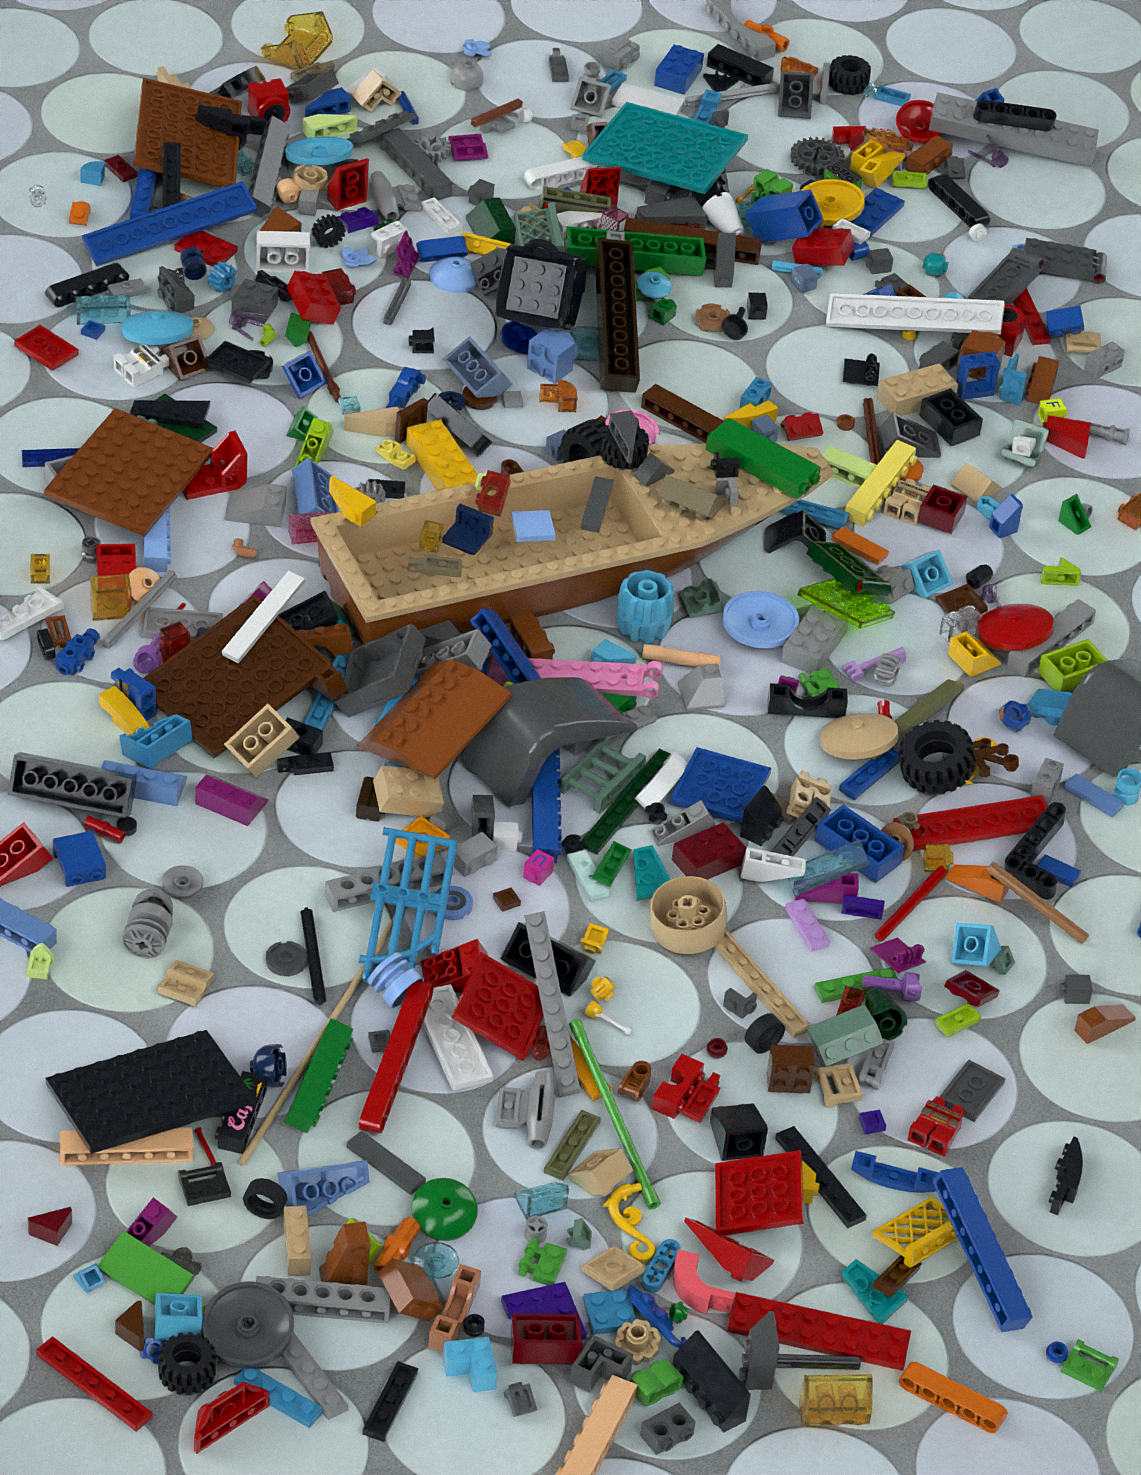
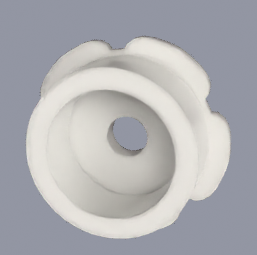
[518,108,533,124]

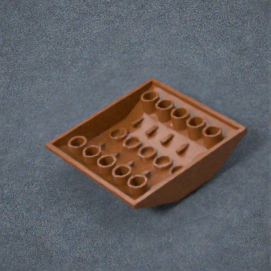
[357,659,513,779]

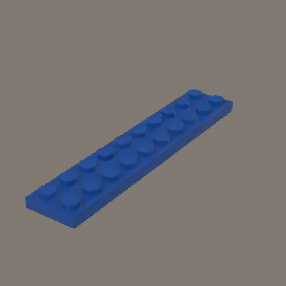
[82,181,257,266]

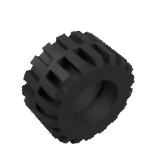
[829,55,871,95]
[600,426,649,470]
[158,1332,216,1395]

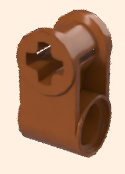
[618,1061,651,1102]

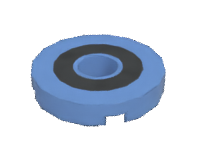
[435,886,473,920]

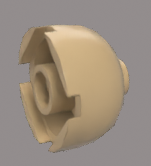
[293,164,328,194]

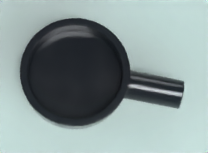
[722,307,748,340]

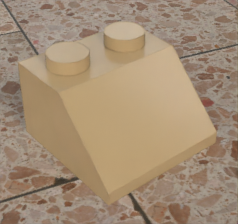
[567,1148,633,1196]

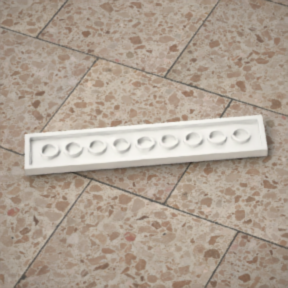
[826,293,1005,334]

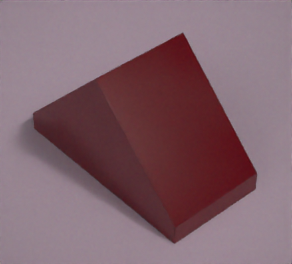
[28,1207,72,1246]

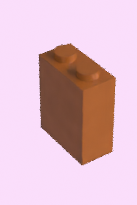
[378,1258,443,1321]

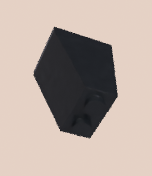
[710,1103,768,1161]

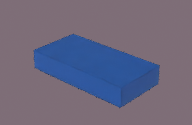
[1037,854,1081,887]

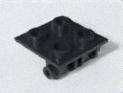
[843,353,880,386]

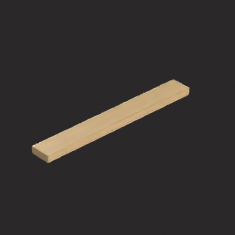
[714,929,811,1038]

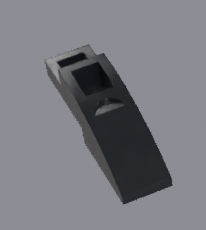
[210,66,266,99]
[195,105,266,138]
[1049,1136,1083,1215]

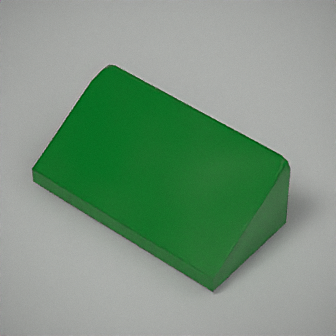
[285,312,311,347]
[286,407,318,441]

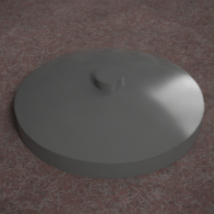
[202,1281,294,1368]

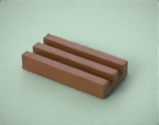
[46,615,72,648]

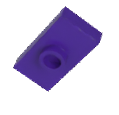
[841,895,885,920]

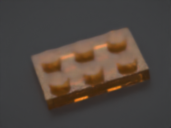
[863,127,914,151]

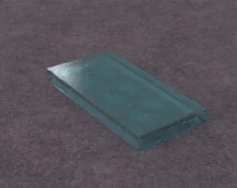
[788,840,870,896]

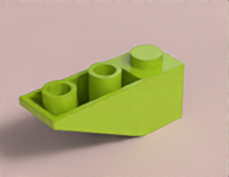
[295,418,334,467]

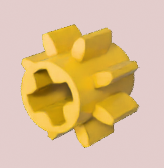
[590,975,616,1002]

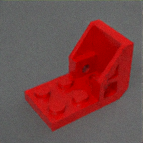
[182,430,248,500]

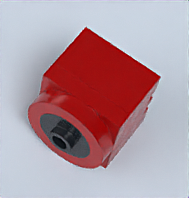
[248,78,291,123]
[997,304,1027,357]

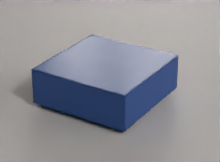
[81,320,105,340]

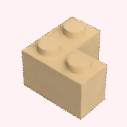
[352,69,402,112]

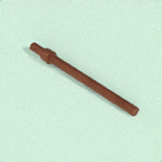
[307,331,342,403]

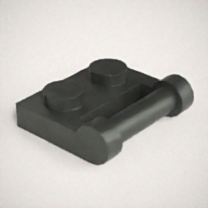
[178,1162,231,1206]

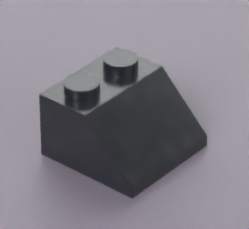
[740,785,783,846]

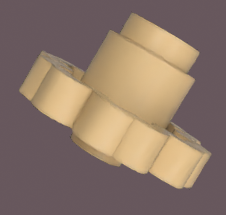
[615,1319,661,1365]

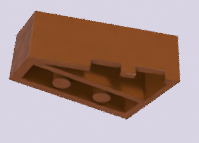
[319,1221,370,1285]

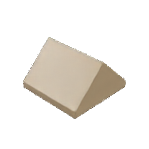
[950,462,1002,505]

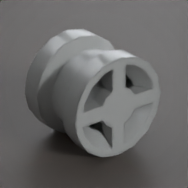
[525,1216,548,1244]

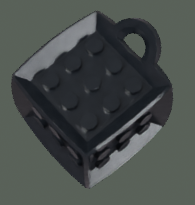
[495,239,586,330]

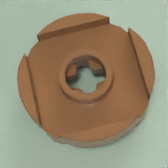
[695,303,730,332]

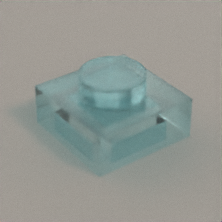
[338,396,361,415]

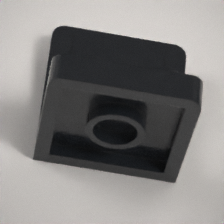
[765,510,826,553]

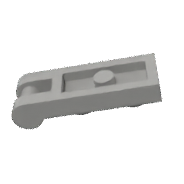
[858,1039,895,1089]

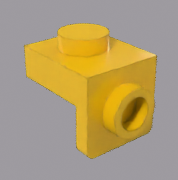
[580,923,610,954]

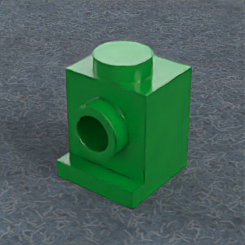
[649,298,677,326]

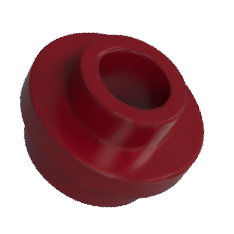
[706,1038,728,1058]

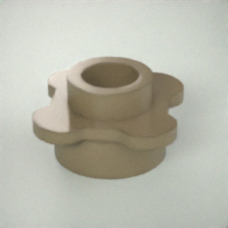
[898,812,920,830]

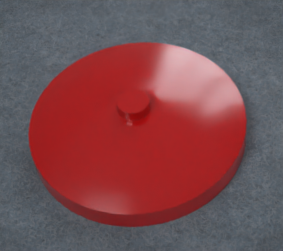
[978,604,1054,651]

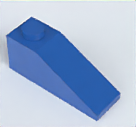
[305,87,351,117]

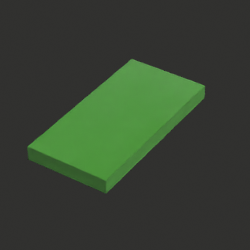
[98,1231,195,1305]

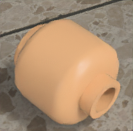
[276,178,301,204]

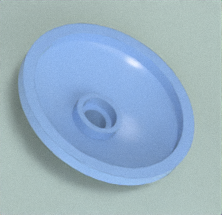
[429,257,478,293]

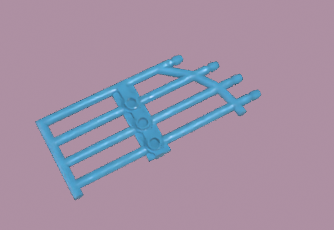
[358,827,458,982]

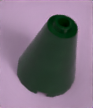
[864,987,907,1040]

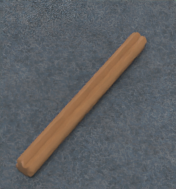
[987,862,1089,944]

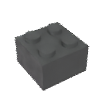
[231,279,278,325]

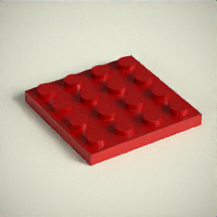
[451,952,544,1061]
[715,1150,804,1236]

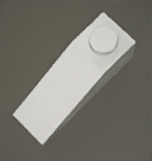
[740,847,806,882]

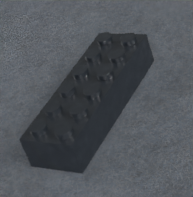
[8,752,137,818]

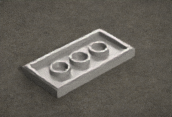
[142,607,223,642]

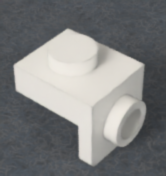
[1012,436,1036,457]

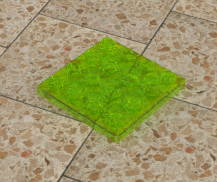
[797,578,895,629]

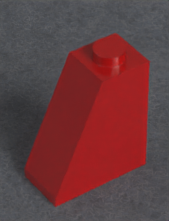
[1042,415,1091,459]

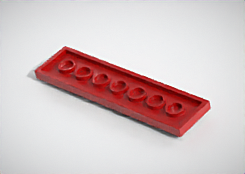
[893,795,1048,851]
[727,1292,911,1371]

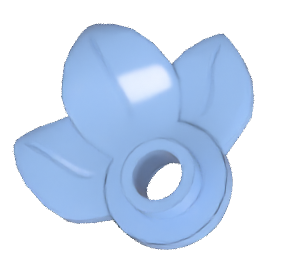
[463,39,491,56]
[342,246,376,268]

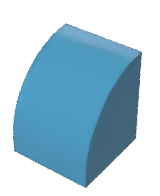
[80,161,105,186]

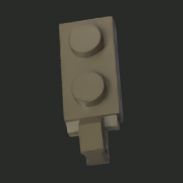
[291,61,335,82]
[408,555,462,578]

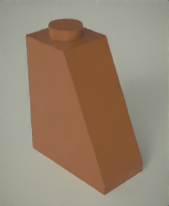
[260,207,302,232]

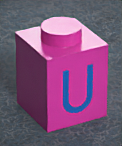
[523,849,554,886]

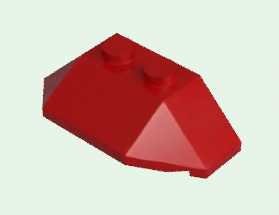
[194,1382,270,1454]

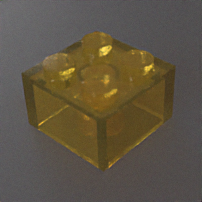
[90,574,131,621]

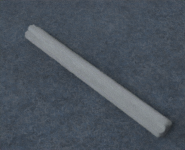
[685,83,778,106]
[102,570,177,648]

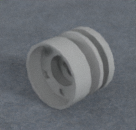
[122,902,172,959]

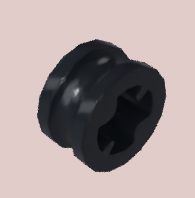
[464,1314,485,1337]

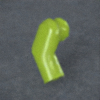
[259,323,276,347]

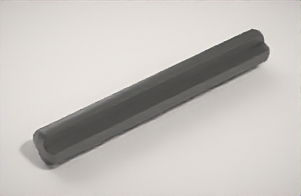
[383,278,411,325]

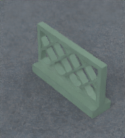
[514,202,564,252]

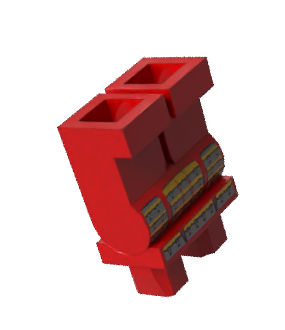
[907,1096,964,1157]

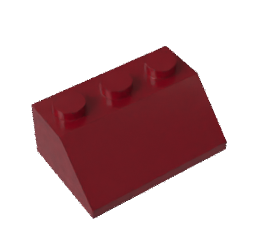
[511,1313,582,1365]

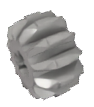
[355,480,386,504]
[874,653,901,687]

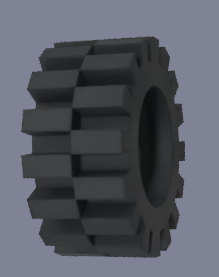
[312,214,346,248]

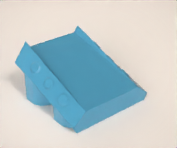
[1028,689,1072,725]

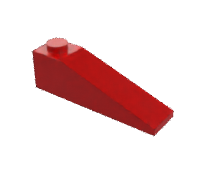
[684,1217,774,1282]

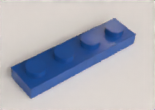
[839,748,899,800]

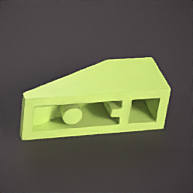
[303,114,357,138]

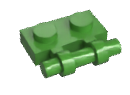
[798,668,840,697]
[518,1238,567,1285]

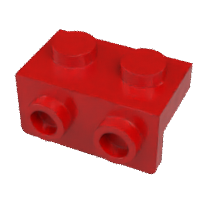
[780,412,824,441]

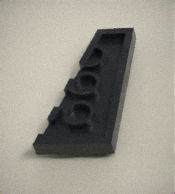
[130,400,210,429]

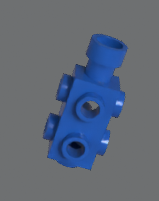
[55,628,100,676]

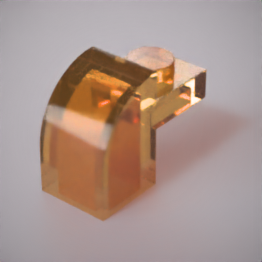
[539,380,578,412]

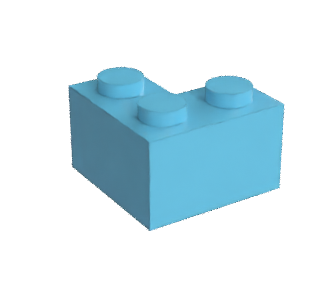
[443,1337,497,1392]

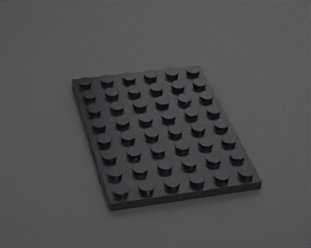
[45,1030,255,1154]

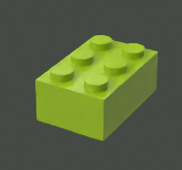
[1038,639,1108,692]

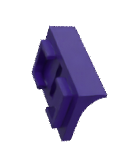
[337,207,379,233]

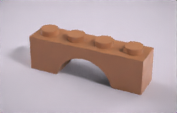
[428,1264,481,1352]

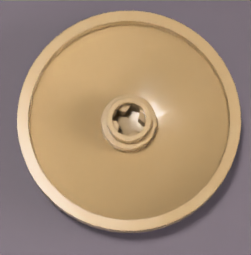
[820,713,899,759]

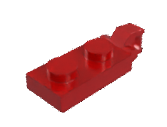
[681,1072,721,1123]

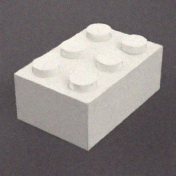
[256,231,310,273]

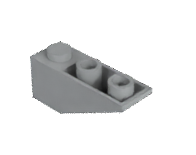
[649,800,716,846]

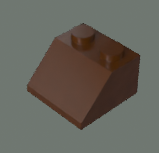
[161,335,212,380]

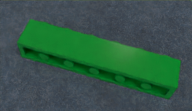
[284,1018,354,1133]

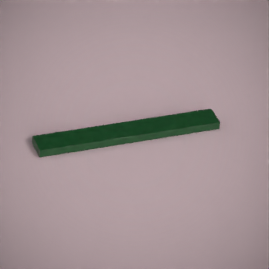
[581,748,671,855]

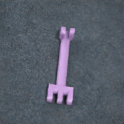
[842,647,906,682]

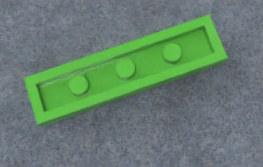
[814,967,898,1003]

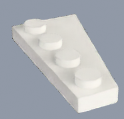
[0,586,64,641]

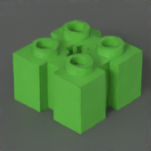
[751,169,793,205]

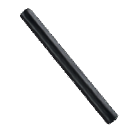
[300,907,326,1005]

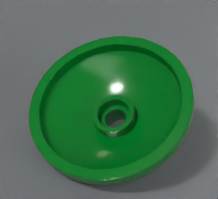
[411,1178,478,1241]

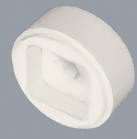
[969,224,987,241]

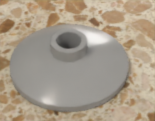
[162,865,203,897]

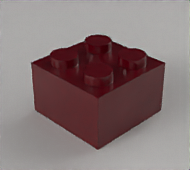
[917,484,968,534]

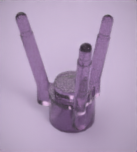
[968,135,1009,168]
[229,310,267,341]
[979,584,1001,607]

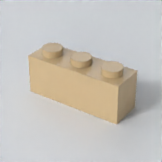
[283,1206,311,1276]

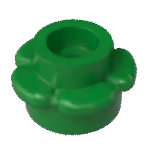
[669,1301,688,1324]

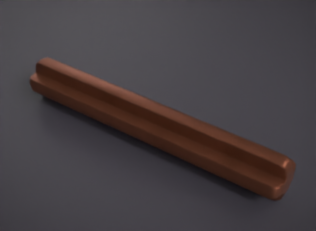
[471,98,523,128]

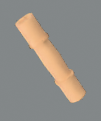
[642,644,721,667]

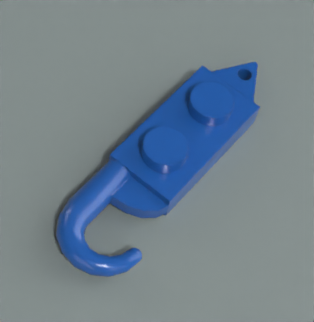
[628,1284,687,1348]

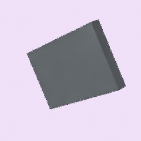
[940,1060,1006,1122]

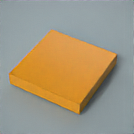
[395,816,451,858]

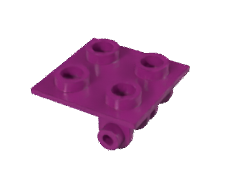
[393,230,418,279]
[870,937,926,973]

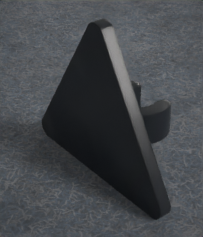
[703,69,739,92]

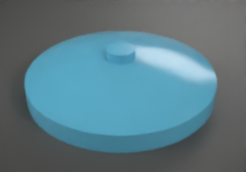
[285,136,354,166]
[121,310,194,345]

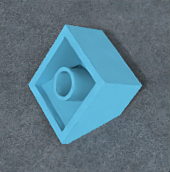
[900,550,953,598]
[154,1293,202,1342]

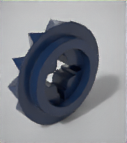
[438,391,465,411]

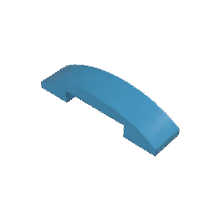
[692,89,722,124]

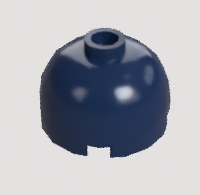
[250,1044,287,1087]

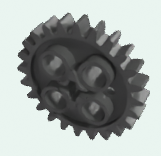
[790,137,845,176]

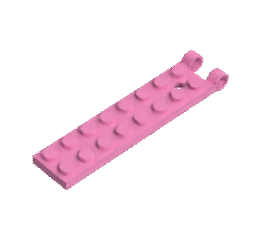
[488,656,663,699]

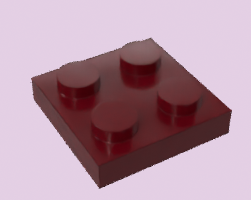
[944,970,1000,1007]

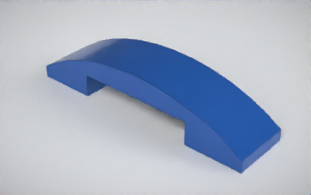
[851,1151,939,1193]

